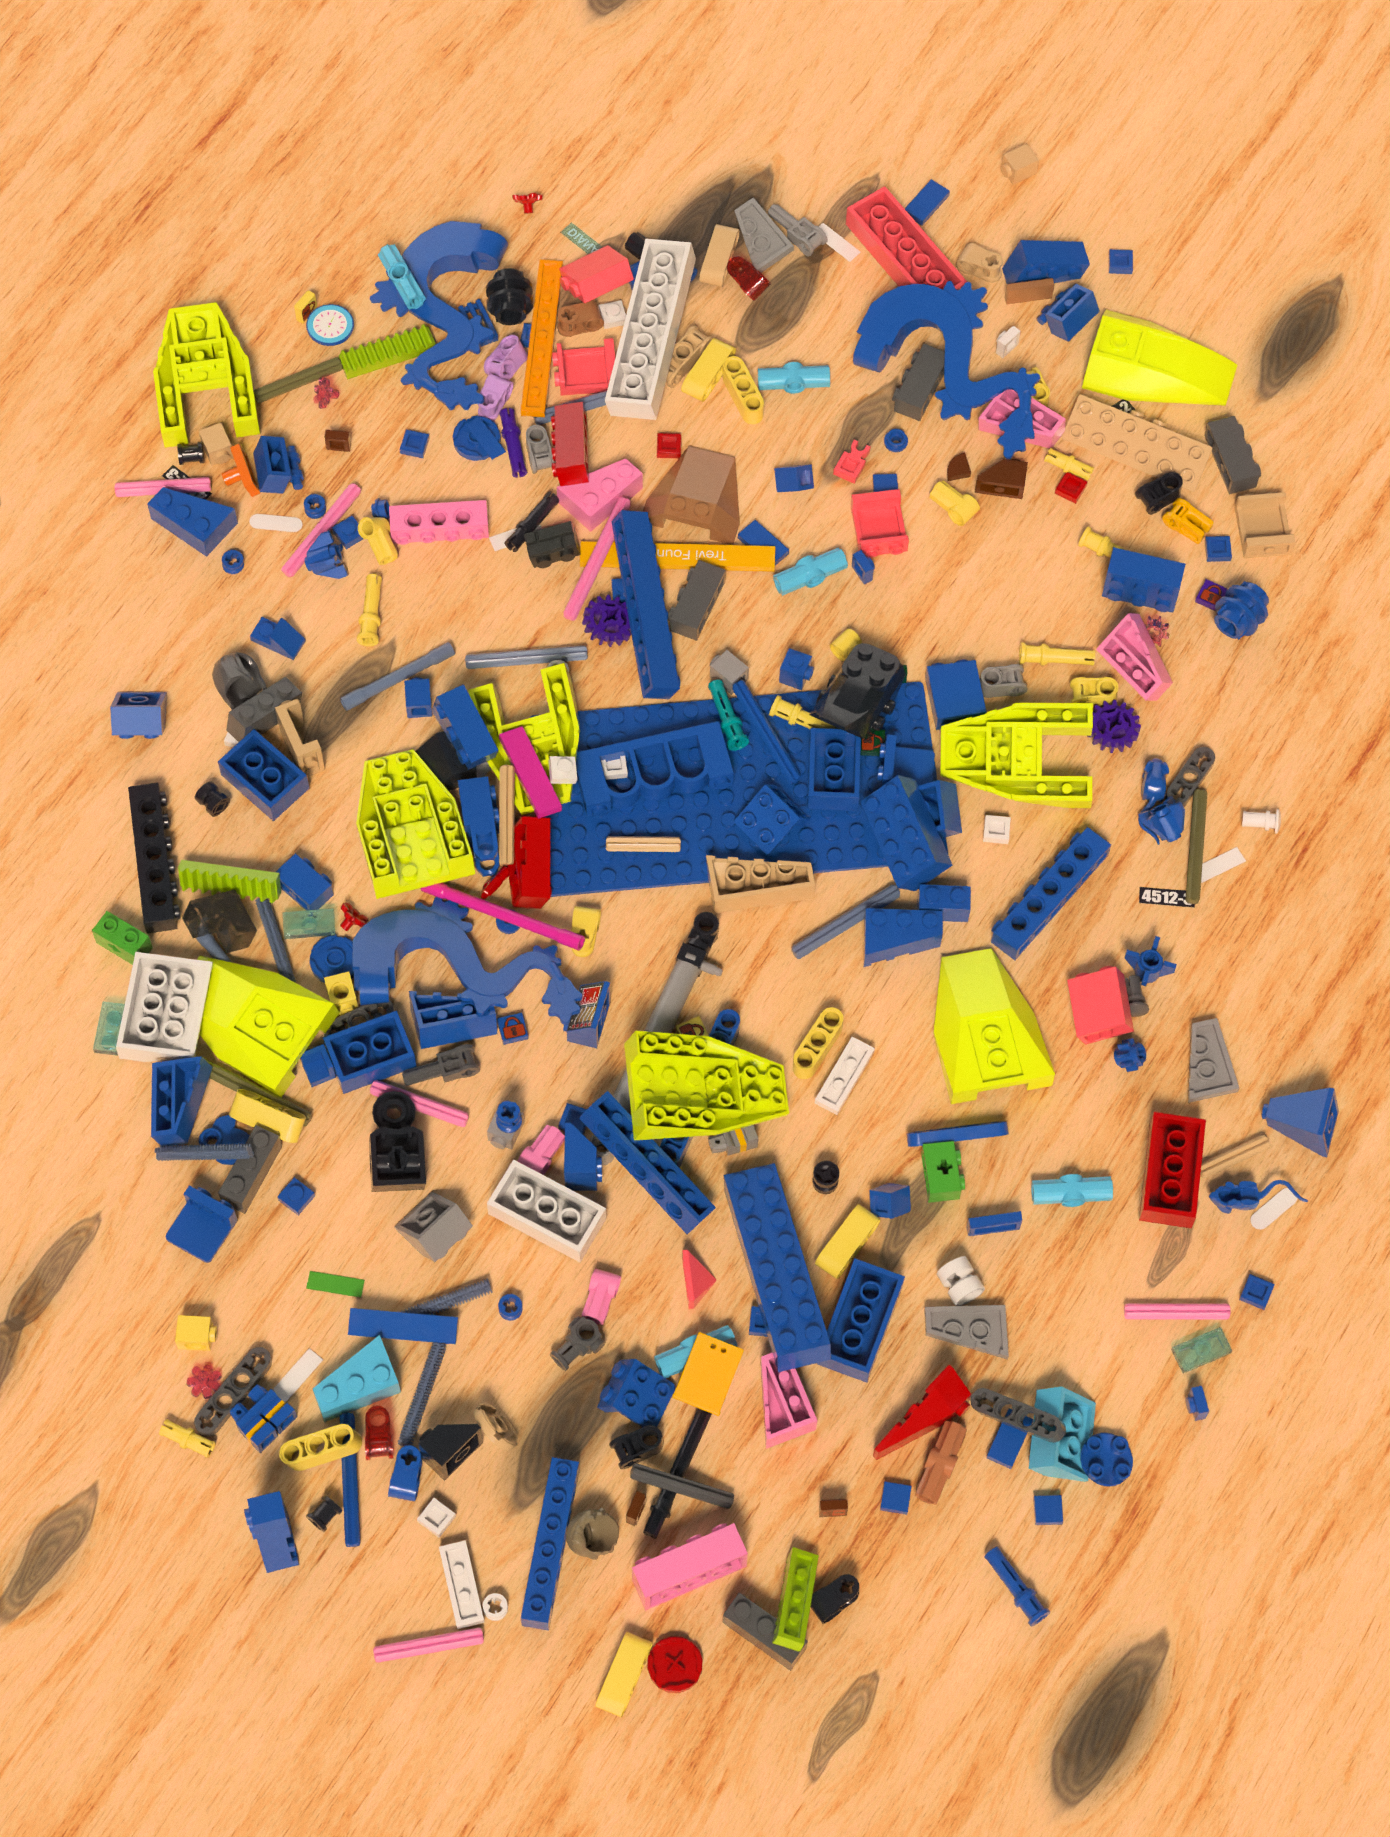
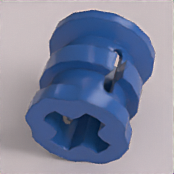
[496,1101,522,1133]

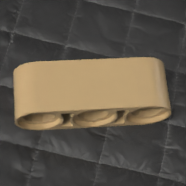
[699,224,740,287]

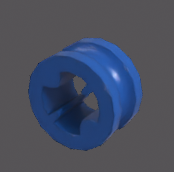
[304,494,326,519]
[222,550,244,574]
[498,1294,523,1321]

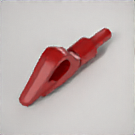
[481,866,509,900]

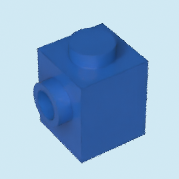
[779,648,814,690]

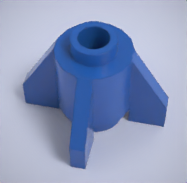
[304,530,349,579]
[1138,796,1185,842]
[1125,936,1177,986]

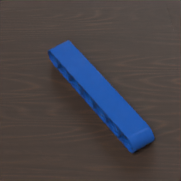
[659,1009,740,1168]

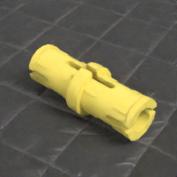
[1044,447,1094,481]
[159,1419,216,1458]

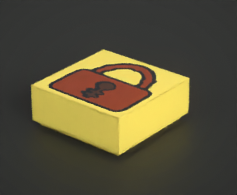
[294,290,317,324]
[676,1016,709,1036]

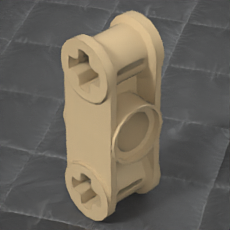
[666,325,713,388]

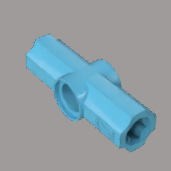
[378,244,426,309]
[758,362,830,394]
[773,547,848,596]
[1031,1174,1113,1207]
[654,1325,737,1378]

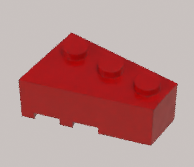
[507,816,552,909]

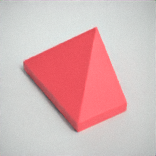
[682,1250,717,1309]

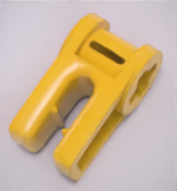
[1162,498,1214,544]

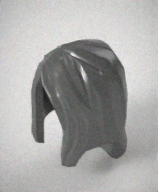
[212,652,267,710]

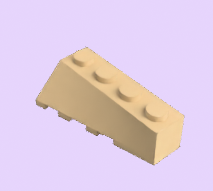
[706,855,816,914]

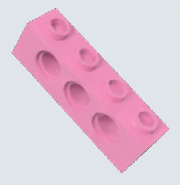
[389,500,489,545]

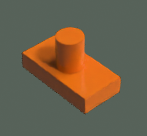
[221,444,261,497]

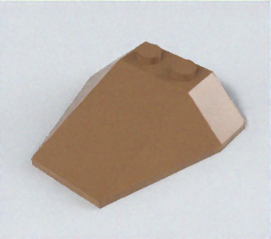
[643,446,740,545]

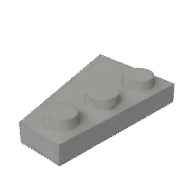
[734,198,794,276]
[1188,1018,1239,1103]
[924,1305,1009,1360]

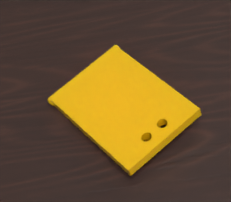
[672,1332,744,1416]

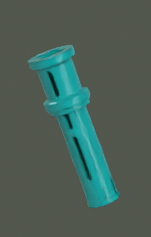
[708,679,749,751]

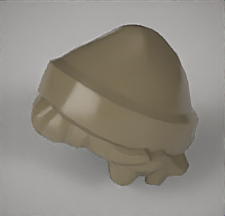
[566,1508,619,1560]

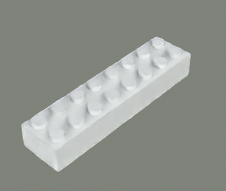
[605,239,696,420]

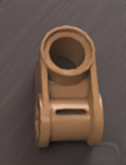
[557,300,604,337]

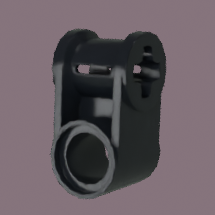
[1135,472,1183,515]
[609,1425,663,1470]
[810,1574,859,1624]

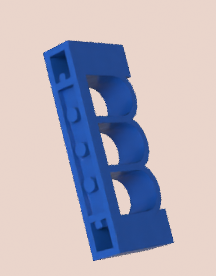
[576,721,734,817]

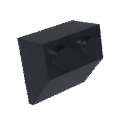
[415,731,477,791]
[418,1424,483,1481]

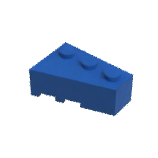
[1002,240,1090,284]
[147,487,238,557]
[431,684,498,770]
[864,908,943,967]
[409,991,497,1049]
[151,1056,213,1147]
[244,1491,299,1573]

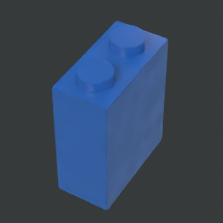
[925,659,987,730]

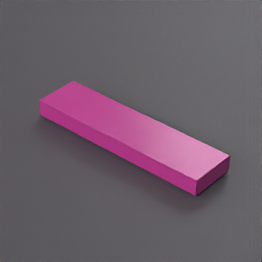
[499,726,562,819]

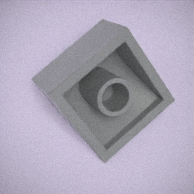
[394,1192,473,1262]

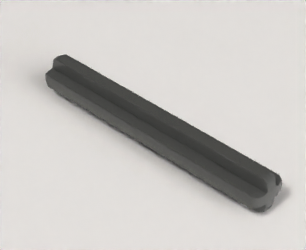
[630,1463,734,1509]

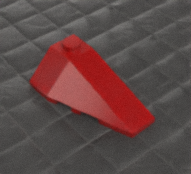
[873,1365,971,1460]

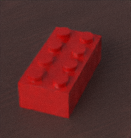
[1139,1112,1206,1229]

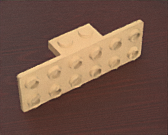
[1062,394,1212,492]

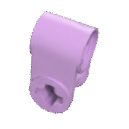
[484,335,528,380]
[478,374,514,421]

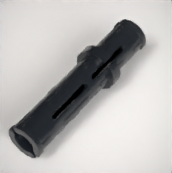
[504,492,559,552]

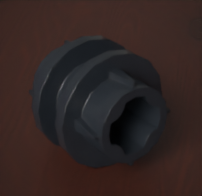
[486,268,533,325]

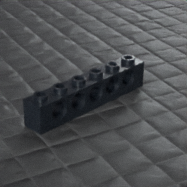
[128,783,181,934]

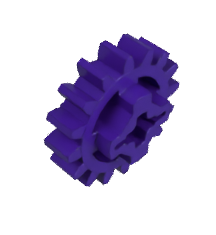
[582,595,631,647]
[1087,700,1141,753]

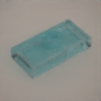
[282,908,336,939]
[1171,1327,1232,1373]

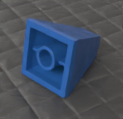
[1262,1088,1339,1157]

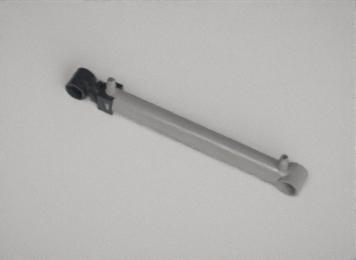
[590,912,723,1166]

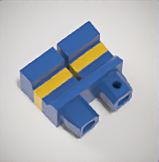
[230,1384,297,1453]

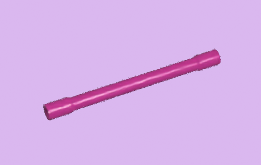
[421,883,585,951]

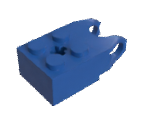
[458,776,500,877]

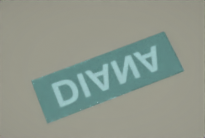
[560,222,603,254]

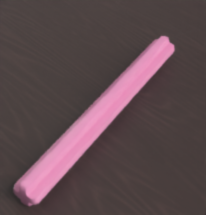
[563,497,631,621]

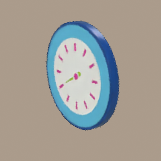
[306,304,354,346]

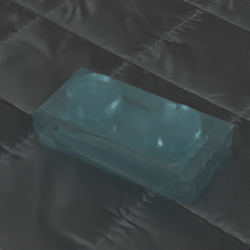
[93,1001,125,1056]

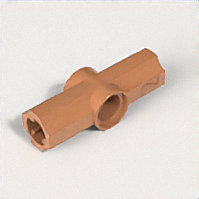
[915,1421,967,1505]

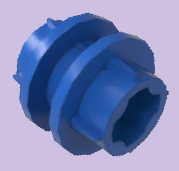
[1214,581,1269,640]

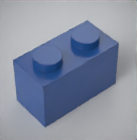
[276,853,334,916]
[917,884,971,922]

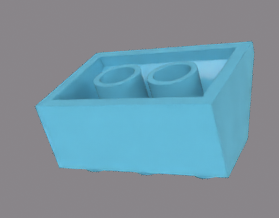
[1029,1386,1096,1482]

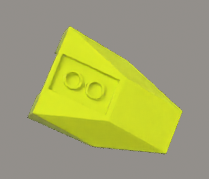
[356,749,475,899]
[933,948,1055,1104]
[197,956,340,1098]
[624,1031,789,1140]

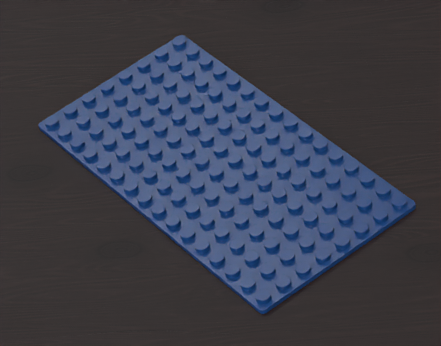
[530,682,948,897]

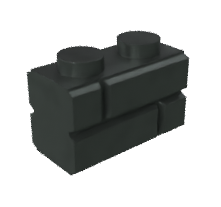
[524,521,581,568]

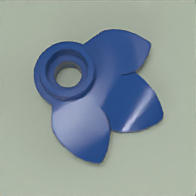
[199,1115,250,1165]

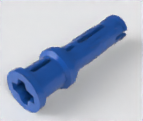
[984,1546,1051,1627]

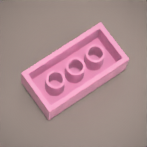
[632,1523,748,1611]

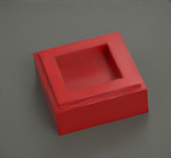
[657,433,681,458]
[1055,472,1088,504]

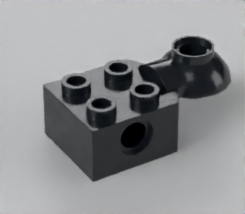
[369,1091,426,1192]

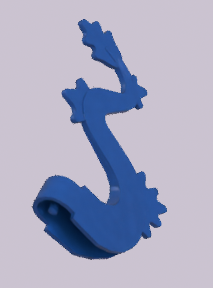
[370,221,508,410]
[853,281,1041,459]
[352,897,582,1025]

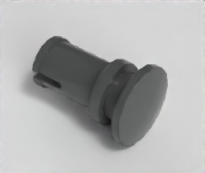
[1125,975,1149,1017]

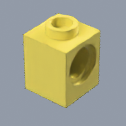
[324,972,358,1015]
[175,1315,217,1351]

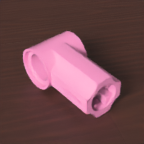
[517,1125,565,1175]
[582,1268,621,1325]

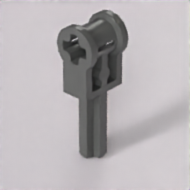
[402,1044,480,1086]

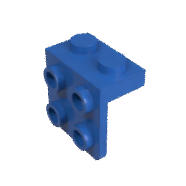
[877,734,935,787]
[166,1185,238,1263]
[597,1359,675,1428]

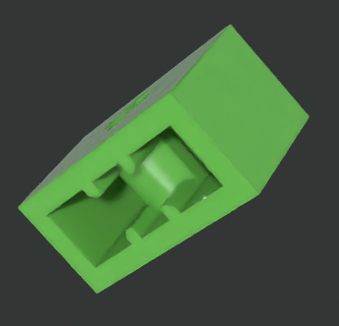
[92,911,153,965]
[921,1141,965,1203]

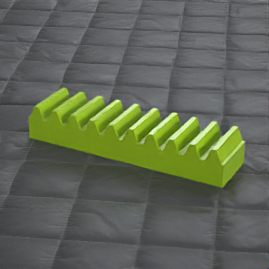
[339,324,436,380]
[178,860,281,903]
[772,1547,819,1652]

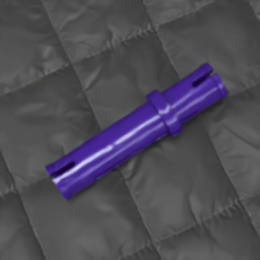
[499,408,527,478]

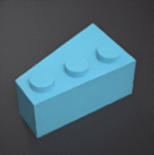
[313,1335,401,1422]

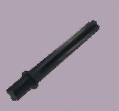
[643,1408,712,1539]

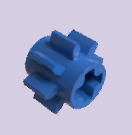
[1114,1038,1147,1072]

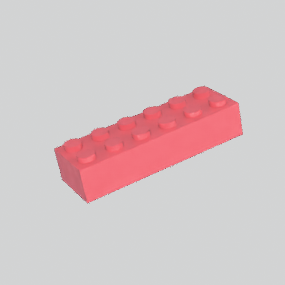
[846,186,967,290]

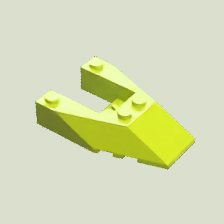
[153,302,260,448]
[469,663,580,815]
[940,703,1093,808]

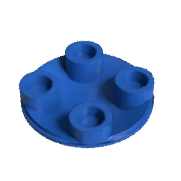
[1080,1432,1133,1487]

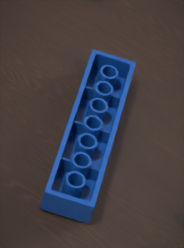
[723,1163,831,1372]

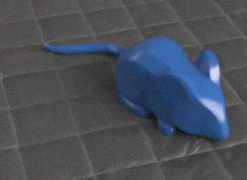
[1138,758,1169,845]
[1209,1180,1308,1214]

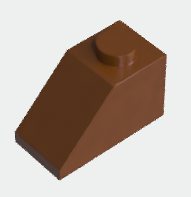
[975,459,1028,499]

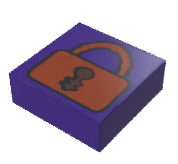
[1195,579,1227,611]

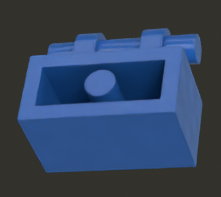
[1037,284,1100,342]
[253,436,304,494]

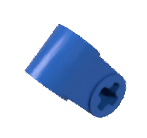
[388,1445,422,1501]

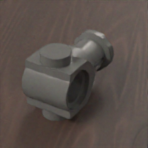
[550,1316,606,1371]

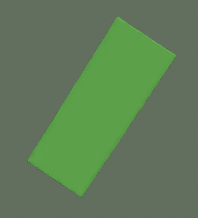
[306,1271,365,1298]

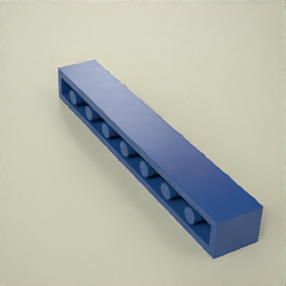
[611,510,680,699]

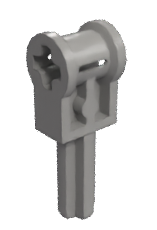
[768,204,828,256]

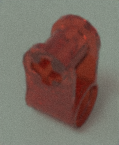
[727,256,771,301]
[365,1406,394,1461]

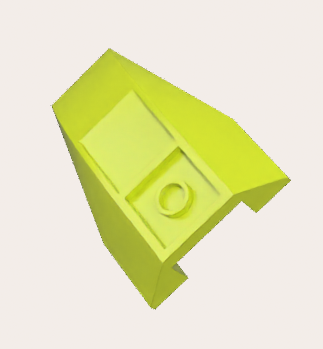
[1082,310,1237,406]

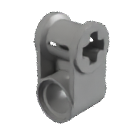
[526,425,556,474]
[980,664,1028,698]

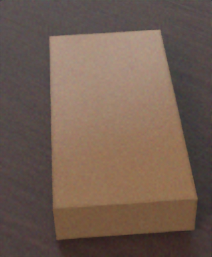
[1005,278,1054,305]

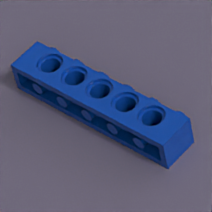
[991,827,1111,960]
[579,1091,716,1234]
[521,1457,580,1631]

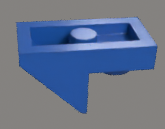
[250,617,306,660]

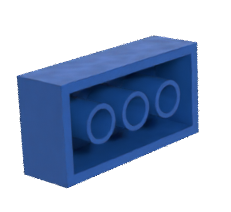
[860,775,953,891]
[817,1258,905,1383]

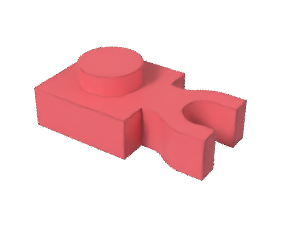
[833,440,871,484]

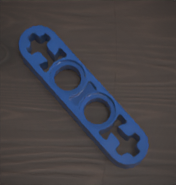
[906,1121,1009,1147]

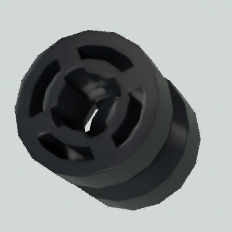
[194,781,230,817]
[812,1161,840,1194]

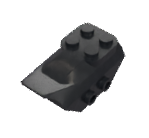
[809,643,906,739]

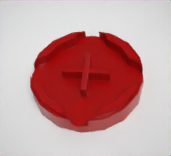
[647,1636,703,1693]

